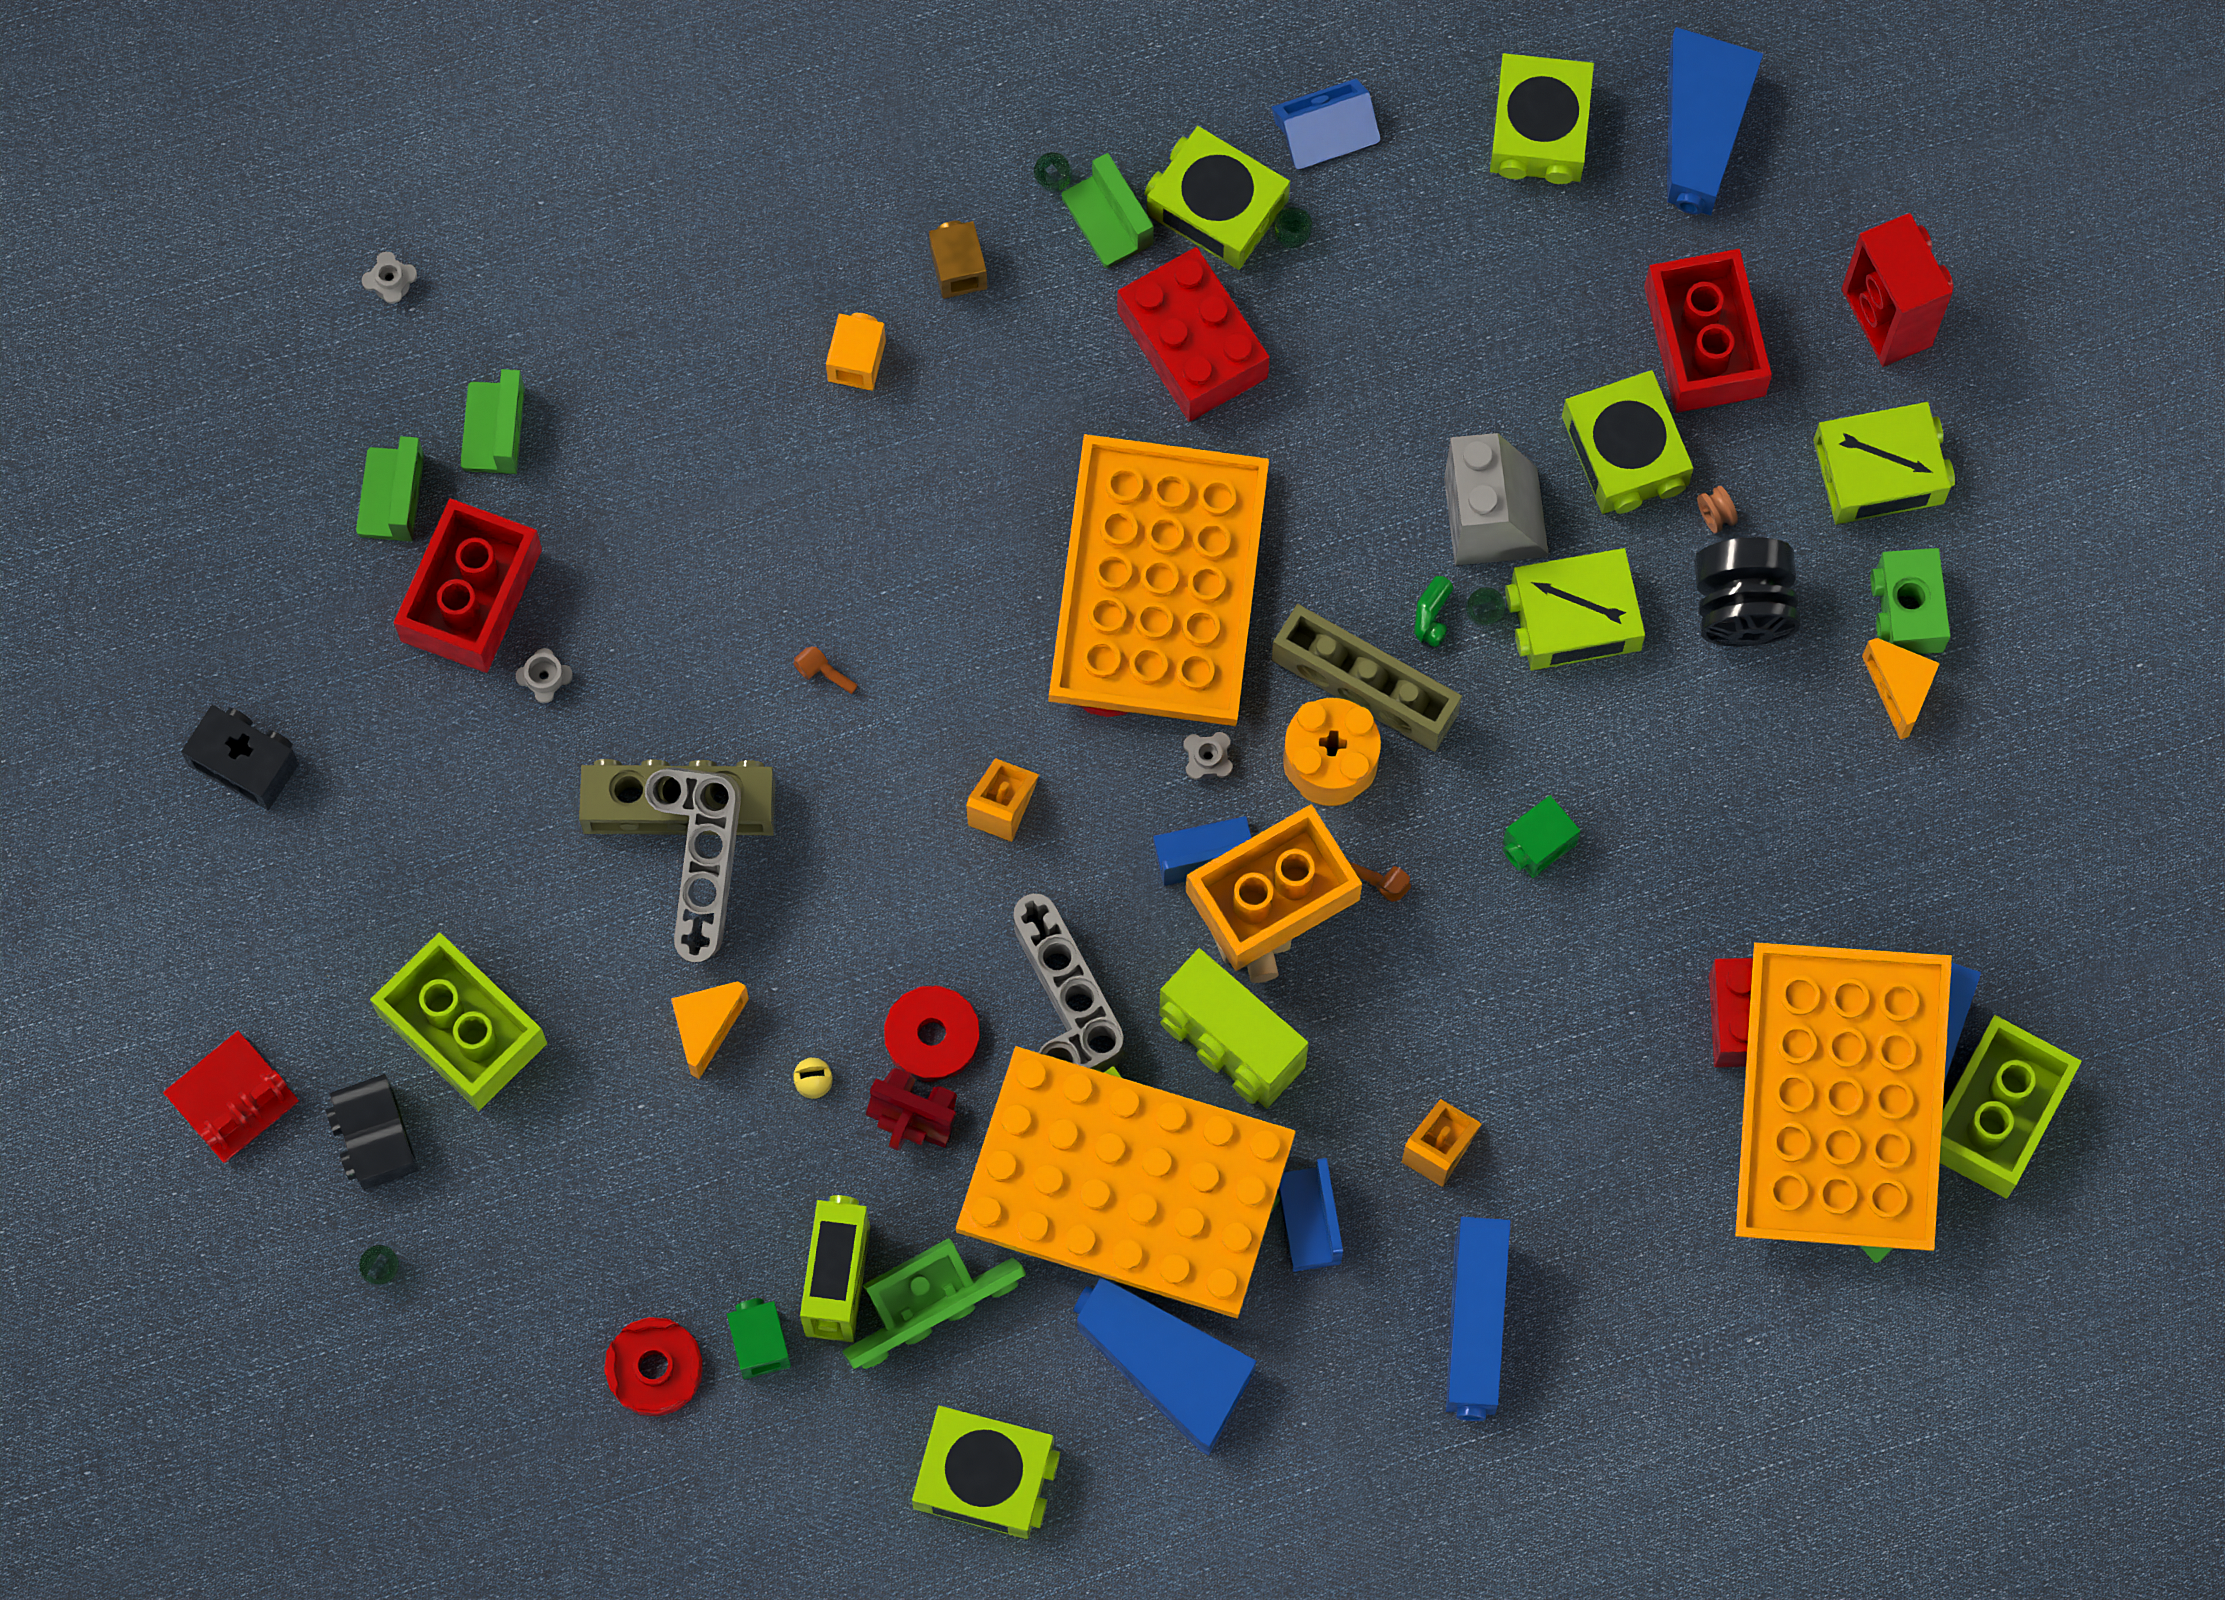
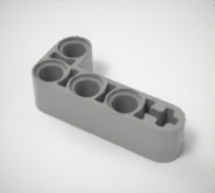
[645,767,741,962]
[1013,893,1124,1073]

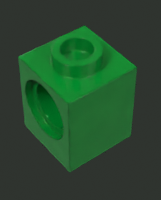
[1502,795,1581,878]
[726,1298,791,1380]

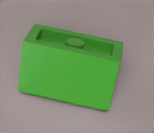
[1062,153,1154,268]
[461,369,525,474]
[356,436,424,542]

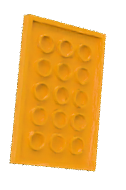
[1048,434,1269,726]
[1735,942,1952,1251]
[955,1046,1296,1319]

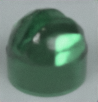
[1034,152,1072,192]
[1275,207,1312,249]
[1466,587,1505,626]
[358,1245,399,1286]

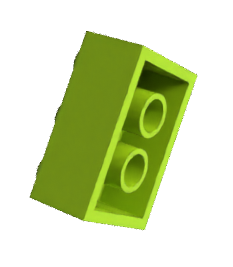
[370,932,547,1112]
[1159,948,1309,1109]
[1940,1015,2082,1199]

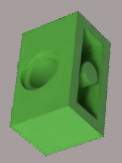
[1870,548,1950,654]

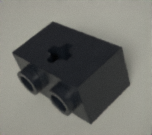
[181,705,299,811]

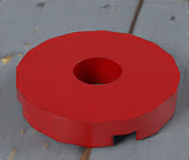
[884,986,980,1082]
[604,1317,704,1417]

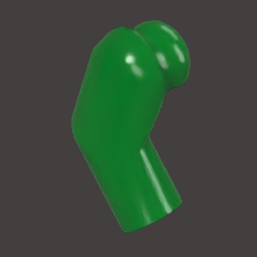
[1414,576,1454,647]

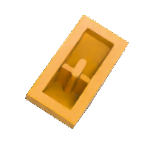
[1862,638,1940,740]
[966,758,1039,842]
[671,981,749,1079]
[1402,1099,1482,1187]

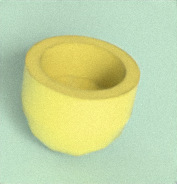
[793,1057,833,1099]

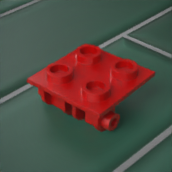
[163,1031,299,1163]

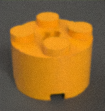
[1283,698,1381,806]

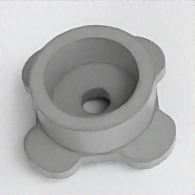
[362,252,417,304]
[516,648,573,703]
[1183,732,1233,780]

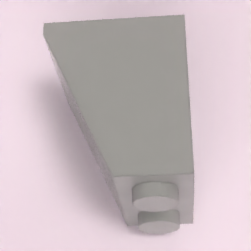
[1444,433,1548,566]

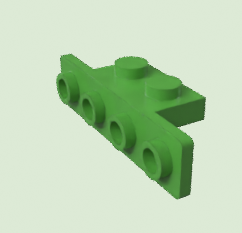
[842,1238,1026,1369]

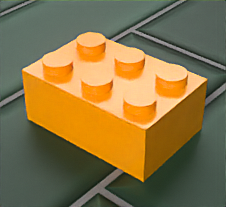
[1186,804,1362,971]

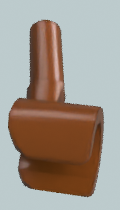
[793,646,858,695]
[1348,861,1411,902]

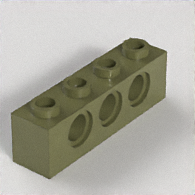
[1272,604,1462,752]
[579,759,775,836]

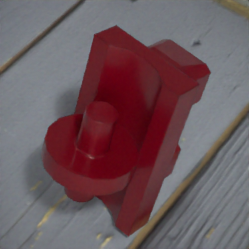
[866,1068,957,1151]

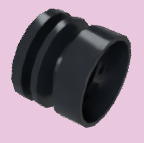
[1694,537,1801,647]

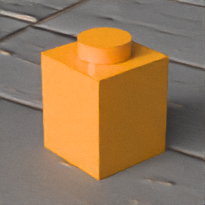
[826,313,886,391]

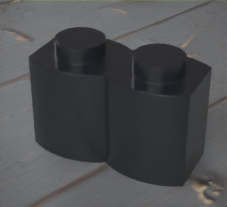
[325,1074,419,1190]

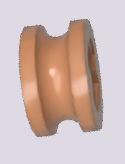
[1697,486,1738,533]

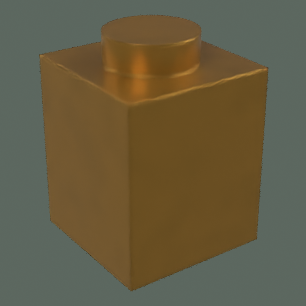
[929,221,987,299]

